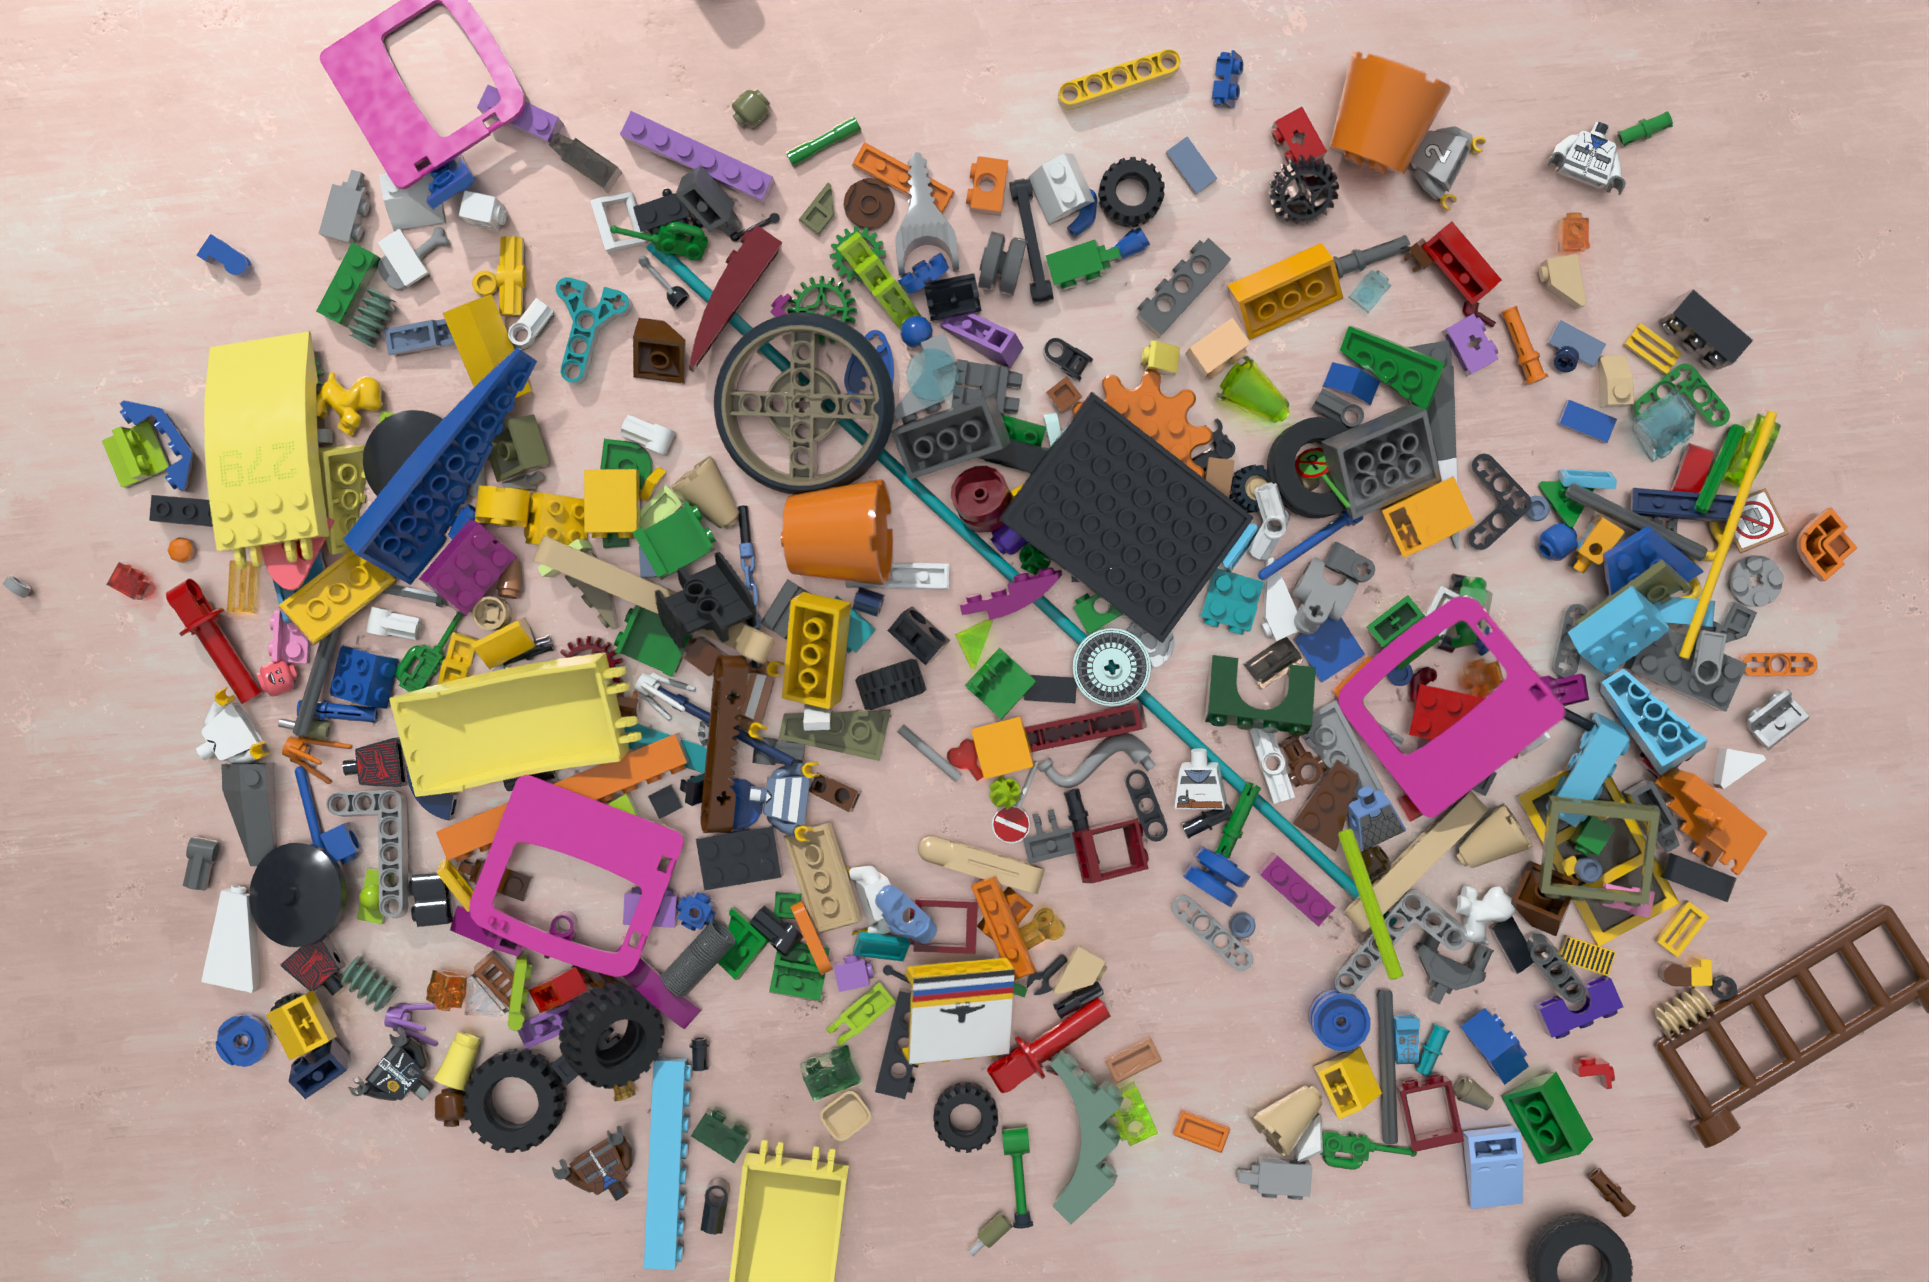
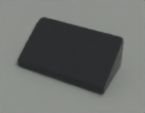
[1489,916,1534,974]

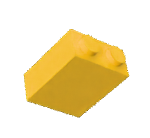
[584,469,640,538]

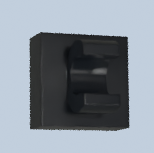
[680,773,705,806]

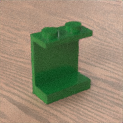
[632,501,716,580]
[614,605,695,677]

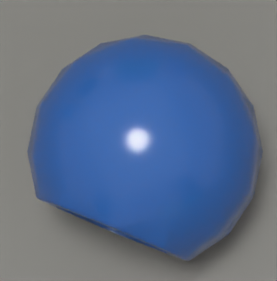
[900,316,933,348]

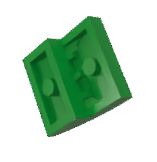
[769,943,830,1002]

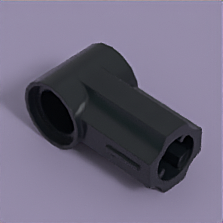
[750,906,803,957]
[700,1178,730,1235]

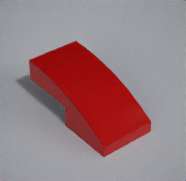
[1670,443,1714,493]

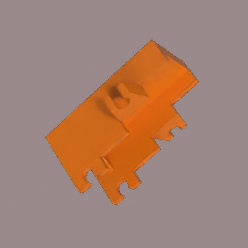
[1655,768,1768,876]

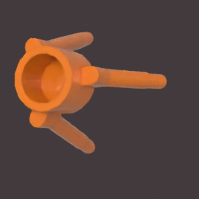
[282,736,352,784]

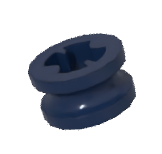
[1554,346,1579,372]

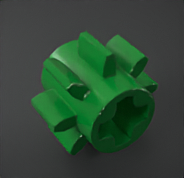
[1019,545,1051,575]

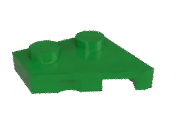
[718,908,770,980]

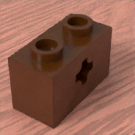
[683,637,728,677]

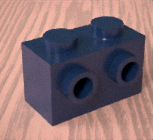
[288,1038,349,1099]

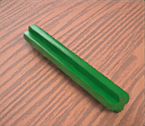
[1694,424,1745,514]

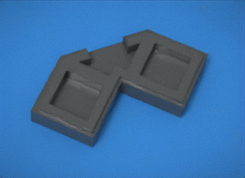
[1696,602,1757,643]

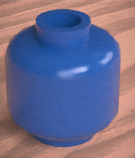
[1538,523,1578,561]

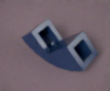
[407,767,459,821]

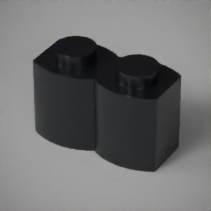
[409,872,453,927]

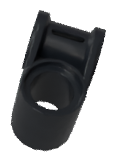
[1043,338,1093,382]

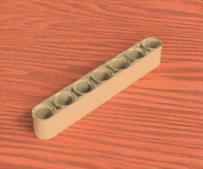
[1344,790,1488,932]

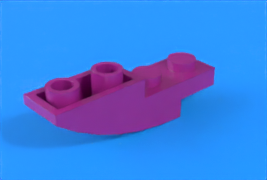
[960,567,1063,620]

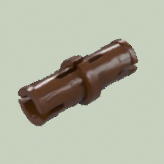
[1588,1168,1636,1217]

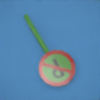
[1295,447,1351,508]

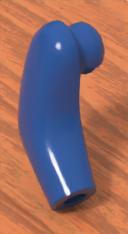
[1067,189,1097,238]

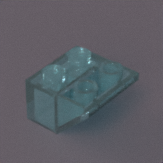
[1633,389,1696,462]

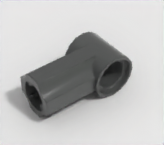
[1311,388,1364,429]
[752,737,805,765]
[183,836,220,891]

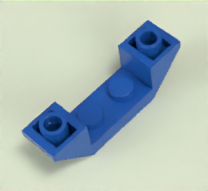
[119,400,194,491]

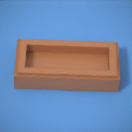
[1104,1037,1162,1084]

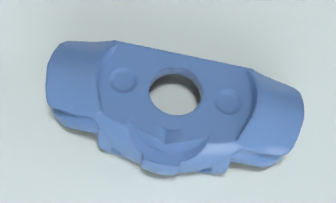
[875,885,937,944]

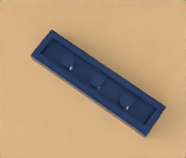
[1630,488,1736,523]

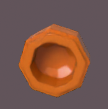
[167,537,196,563]

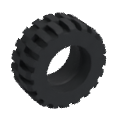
[559,983,665,1089]
[462,1048,567,1153]

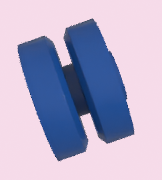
[1183,846,1251,907]
[1309,989,1371,1051]

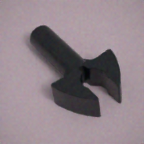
[1026,954,1068,995]

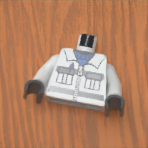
[1546,122,1626,195]

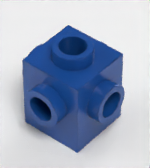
[677,891,716,931]

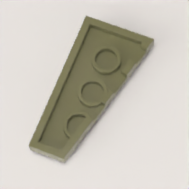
[1577,559,1692,624]

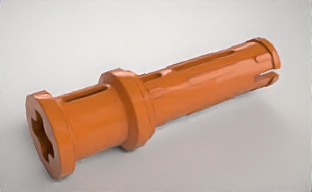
[1501,306,1549,385]

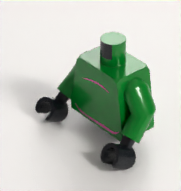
[1438,573,1493,653]

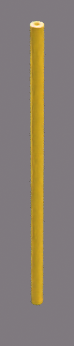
[1679,411,1778,660]

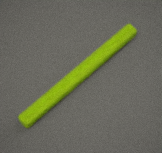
[1338,829,1403,980]

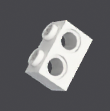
[459,191,507,232]

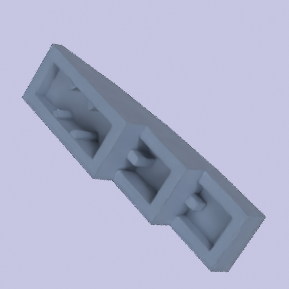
[384,319,456,355]

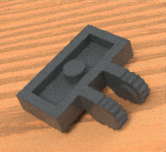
[1023,810,1076,864]

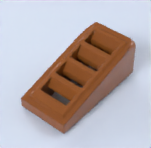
[474,950,529,1008]

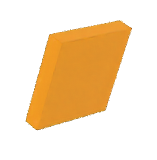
[971,716,1035,779]

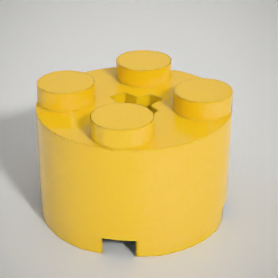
[475,486,530,528]

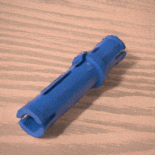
[297,700,378,723]

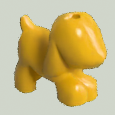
[316,372,383,437]

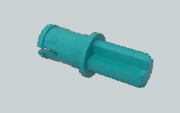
[1416,1024,1450,1076]

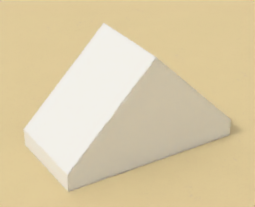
[1713,748,1766,789]

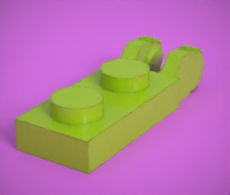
[508,955,532,1032]
[826,981,896,1046]

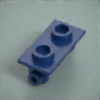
[1211,50,1244,108]

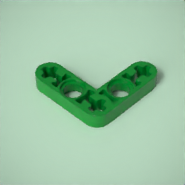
[1631,363,1730,428]

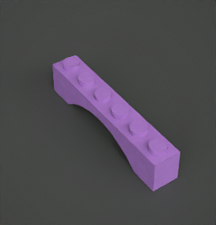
[620,111,775,205]

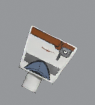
[1175,748,1227,809]

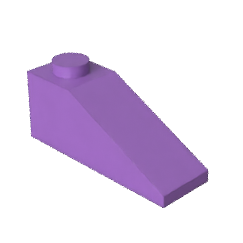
[940,313,1024,368]
[517,992,588,1049]

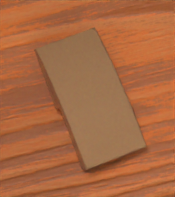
[1205,457,1235,498]

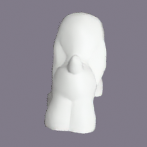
[1448,886,1515,945]

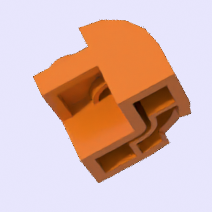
[1796,507,1857,582]

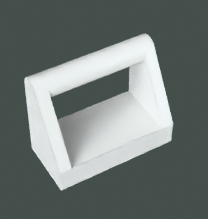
[590,192,648,254]

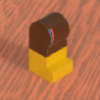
[1658,957,1712,987]

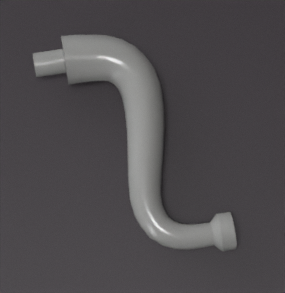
[1037,733,1156,788]

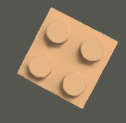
[1185,318,1251,379]

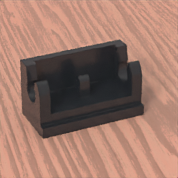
[924,273,982,321]

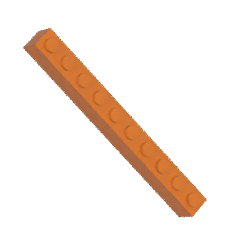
[436,733,690,862]

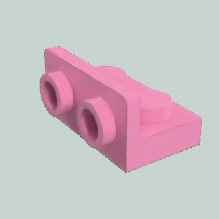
[268,610,311,663]

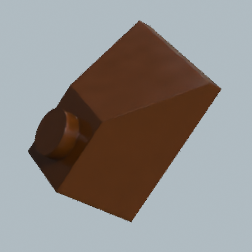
[633,318,686,384]
[1511,861,1579,936]

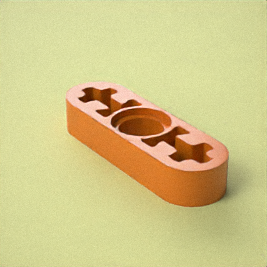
[1739,653,1818,676]
[790,901,833,975]

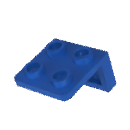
[330,646,399,709]

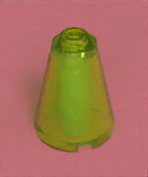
[1216,356,1290,423]

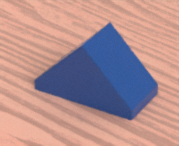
[1322,362,1380,406]

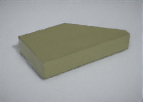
[798,183,835,237]

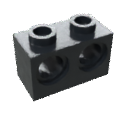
[887,606,951,665]

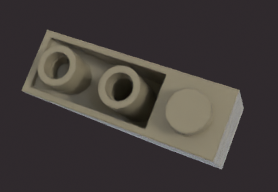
[564,549,619,629]

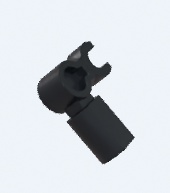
[1192,418,1236,472]

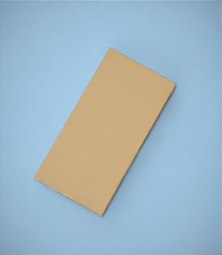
[783,822,862,934]

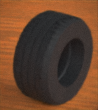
[1527,1214,1633,1282]

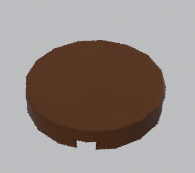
[843,178,895,231]

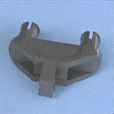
[1416,922,1494,1004]

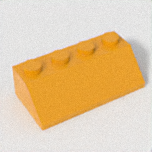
[1227,242,1343,340]

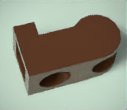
[809,772,862,812]

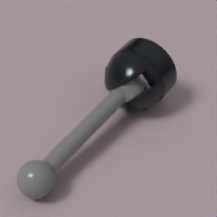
[639,256,689,309]

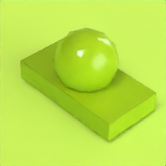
[356,868,394,925]

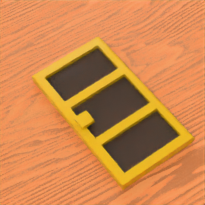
[1516,769,1680,947]

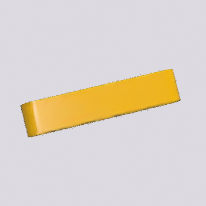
[1058,49,1181,110]

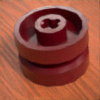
[951,466,1013,533]

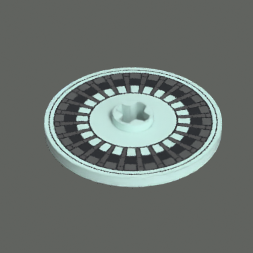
[1073,628,1151,706]

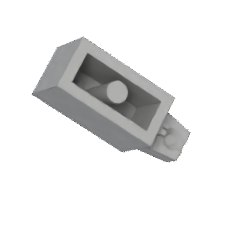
[318,169,370,245]
[1237,1157,1312,1200]

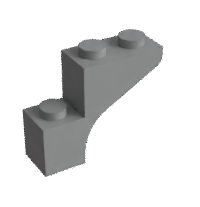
[894,333,957,424]

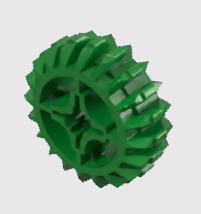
[787,276,857,346]

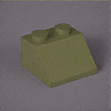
[489,414,550,482]

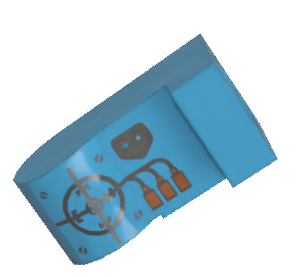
[1393,1015,1420,1064]

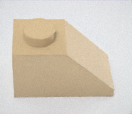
[1539,254,1587,309]
[1598,355,1634,408]
[1053,944,1107,995]

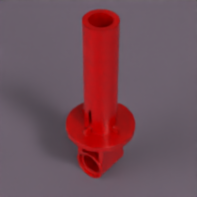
[166,579,262,704]
[987,998,1111,1093]

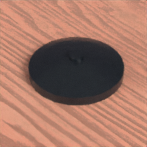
[363,410,444,496]
[249,843,347,947]

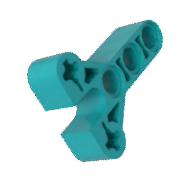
[556,277,632,385]

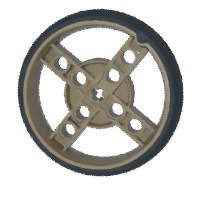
[714,312,895,495]

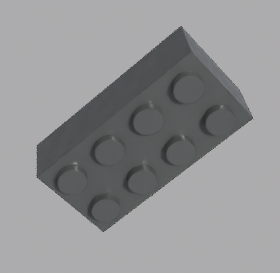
[891,394,1011,480]
[1623,630,1747,712]

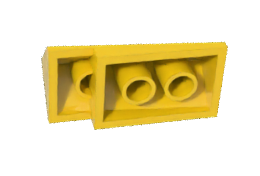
[442,294,532,398]

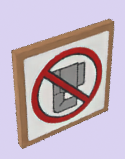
[1725,488,1789,553]

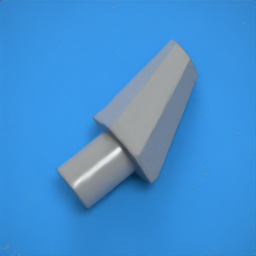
[502,471,544,491]

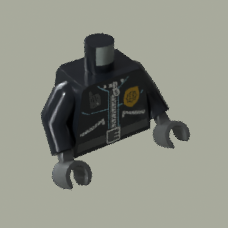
[348,1027,432,1101]

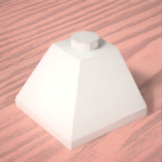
[379,172,445,231]

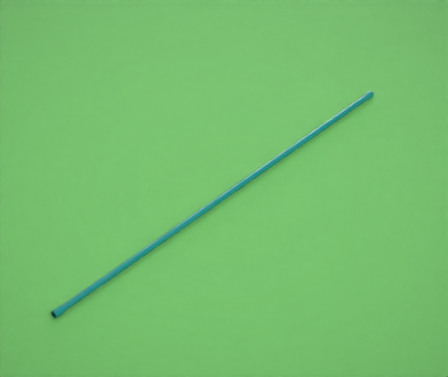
[646,243,1397,926]

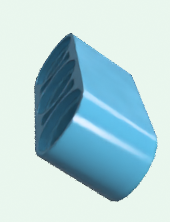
[1653,597,1715,627]

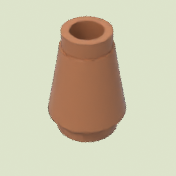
[496,560,522,599]

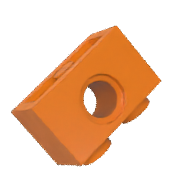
[966,156,1009,216]

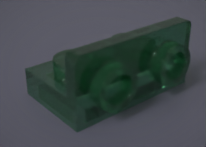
[800,1045,862,1101]
[691,1108,752,1163]

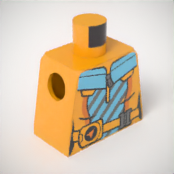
[1570,513,1625,574]

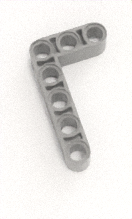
[326,790,409,918]
[1335,889,1467,994]

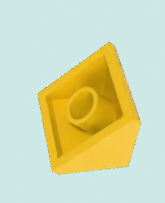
[471,617,536,670]

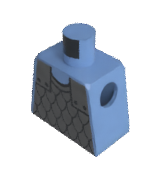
[1348,786,1406,851]

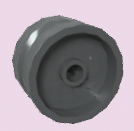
[978,231,1027,296]

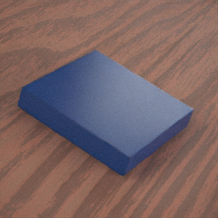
[1293,617,1365,683]

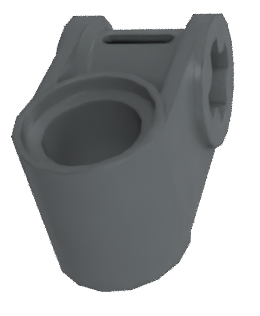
[1324,542,1375,583]

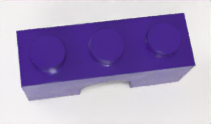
[1534,975,1623,1039]

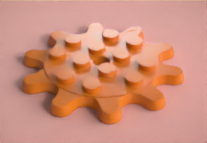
[1072,370,1213,478]

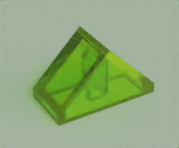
[955,619,993,669]

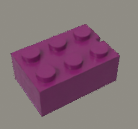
[419,520,516,616]

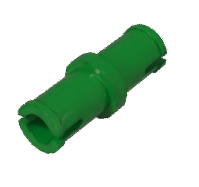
[1617,111,1673,147]

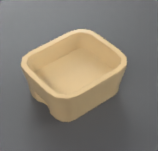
[820,1091,871,1141]

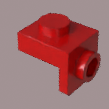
[1572,1056,1615,1089]

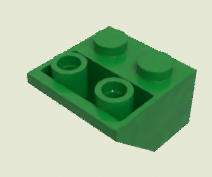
[1366,595,1441,671]

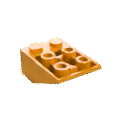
[1382,476,1475,558]

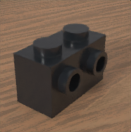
[633,193,695,235]

